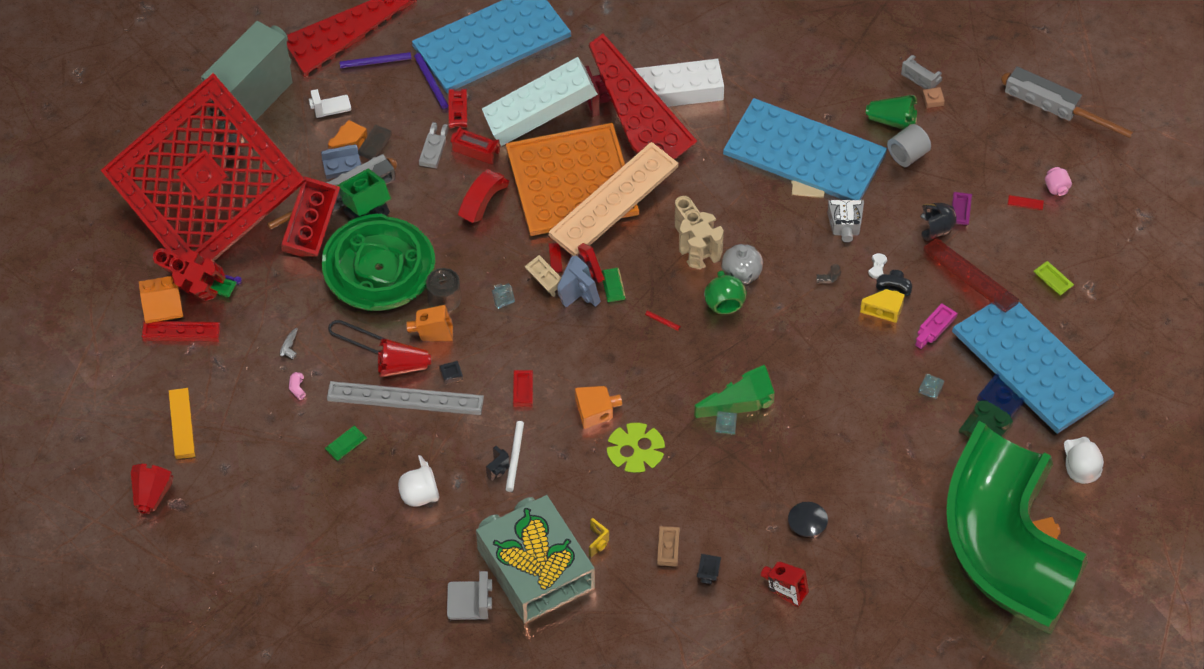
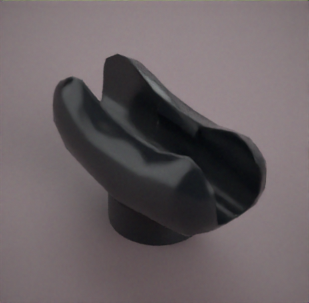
[876,270,912,296]

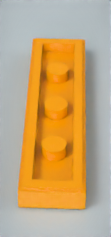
[169,388,195,459]

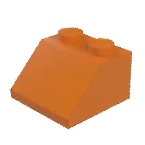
[139,276,183,324]

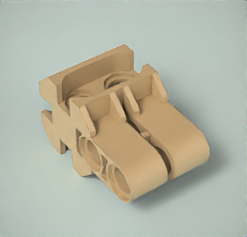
[675,196,724,269]

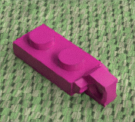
[915,303,957,349]

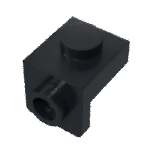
[486,446,509,481]
[696,554,722,584]

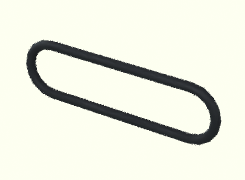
[328,320,385,353]

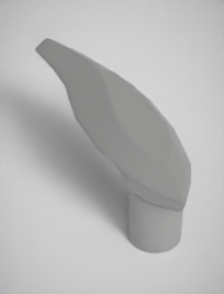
[280,328,298,359]

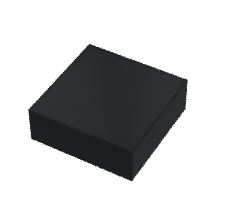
[439,361,463,384]

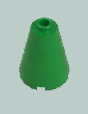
[866,95,917,130]

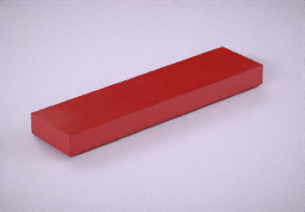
[142,321,221,342]

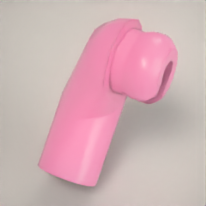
[289,372,306,400]

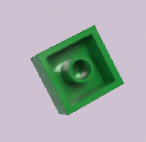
[336,168,391,216]

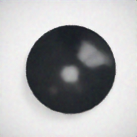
[788,502,828,539]

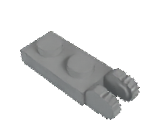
[419,122,448,169]

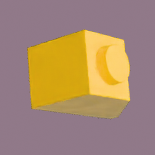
[860,289,905,323]

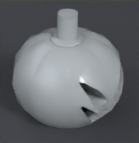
[721,244,763,285]

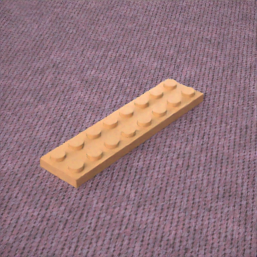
[549,142,678,257]

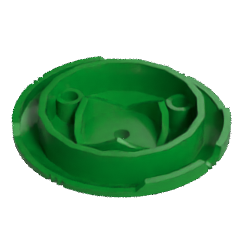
[322,214,435,311]

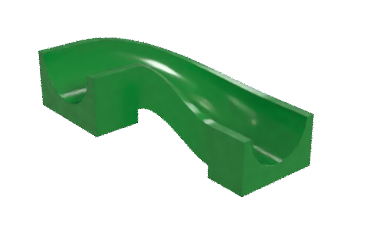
[947,421,1088,634]

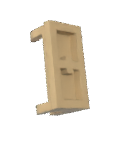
[525,255,561,297]

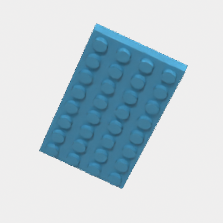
[412,0,571,93]
[723,98,887,200]
[952,292,1114,434]

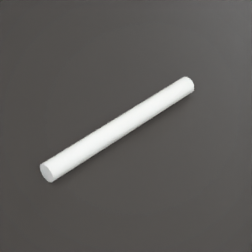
[506,421,524,492]

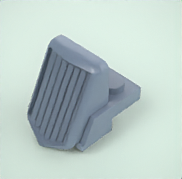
[557,255,601,307]

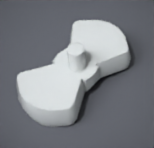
[868,253,887,279]

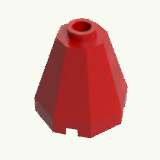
[131,463,174,514]

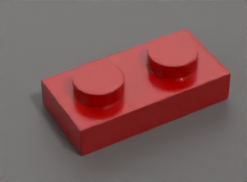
[577,243,605,283]

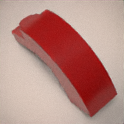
[458,169,510,223]

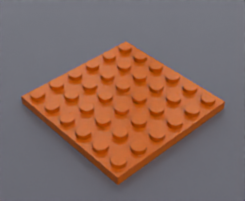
[506,123,639,236]

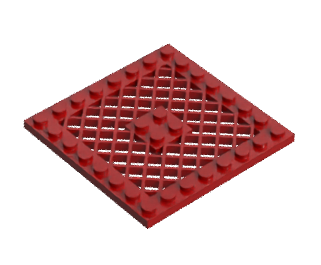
[101,73,306,261]

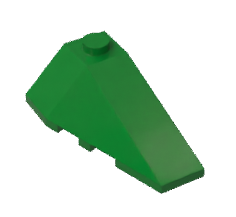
[694,365,775,418]

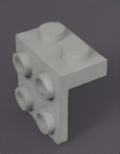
[447,571,492,620]

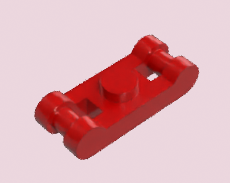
[449,89,467,128]

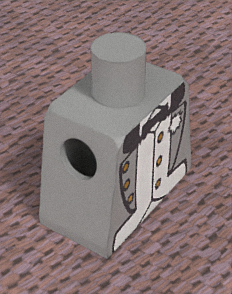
[827,200,864,242]

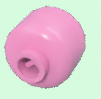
[1045,167,1072,196]

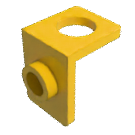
[589,518,609,558]

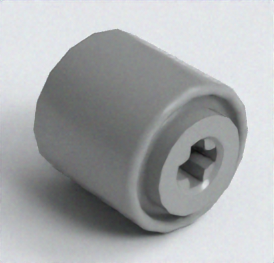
[887,124,931,167]

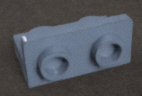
[321,145,361,180]

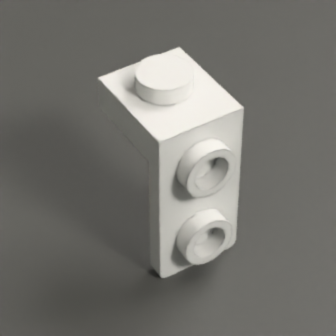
[308,89,351,118]

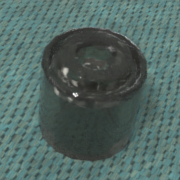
[426,268,461,312]

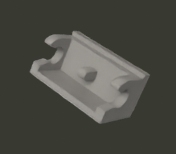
[901,55,942,89]

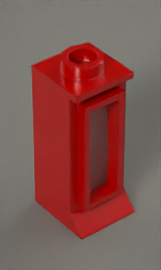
[450,127,500,165]

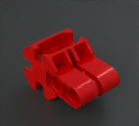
[153,248,226,302]

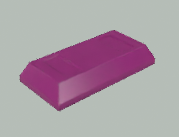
[952,192,972,225]

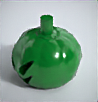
[704,271,747,314]

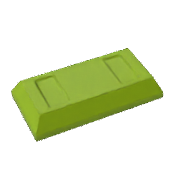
[1034,261,1074,295]

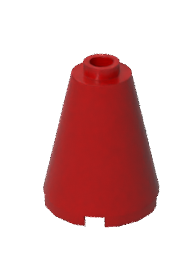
[378,339,431,377]

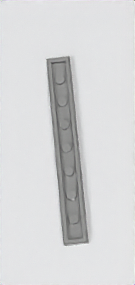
[327,381,484,415]

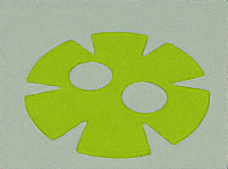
[607,423,665,472]

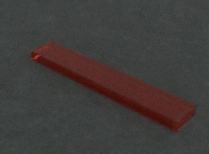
[923,238,1019,313]

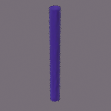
[339,52,411,68]
[414,53,449,109]

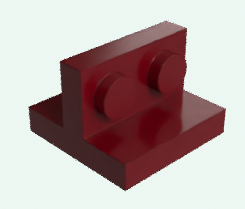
[584,66,611,117]

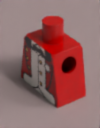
[761,561,809,607]

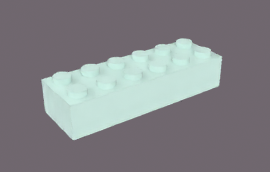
[482,57,598,146]

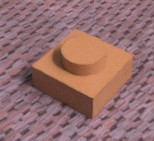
[922,87,945,108]

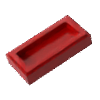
[513,370,533,407]

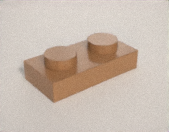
[657,526,680,566]

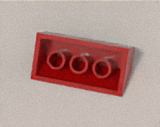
[282,176,340,257]

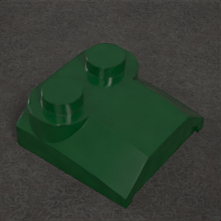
[959,401,1013,438]

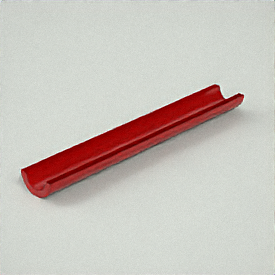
[645,310,681,331]

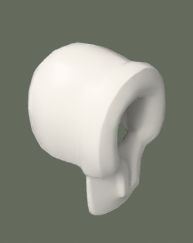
[1064,437,1104,484]
[398,455,440,507]

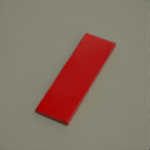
[1007,195,1044,210]
[549,243,563,273]

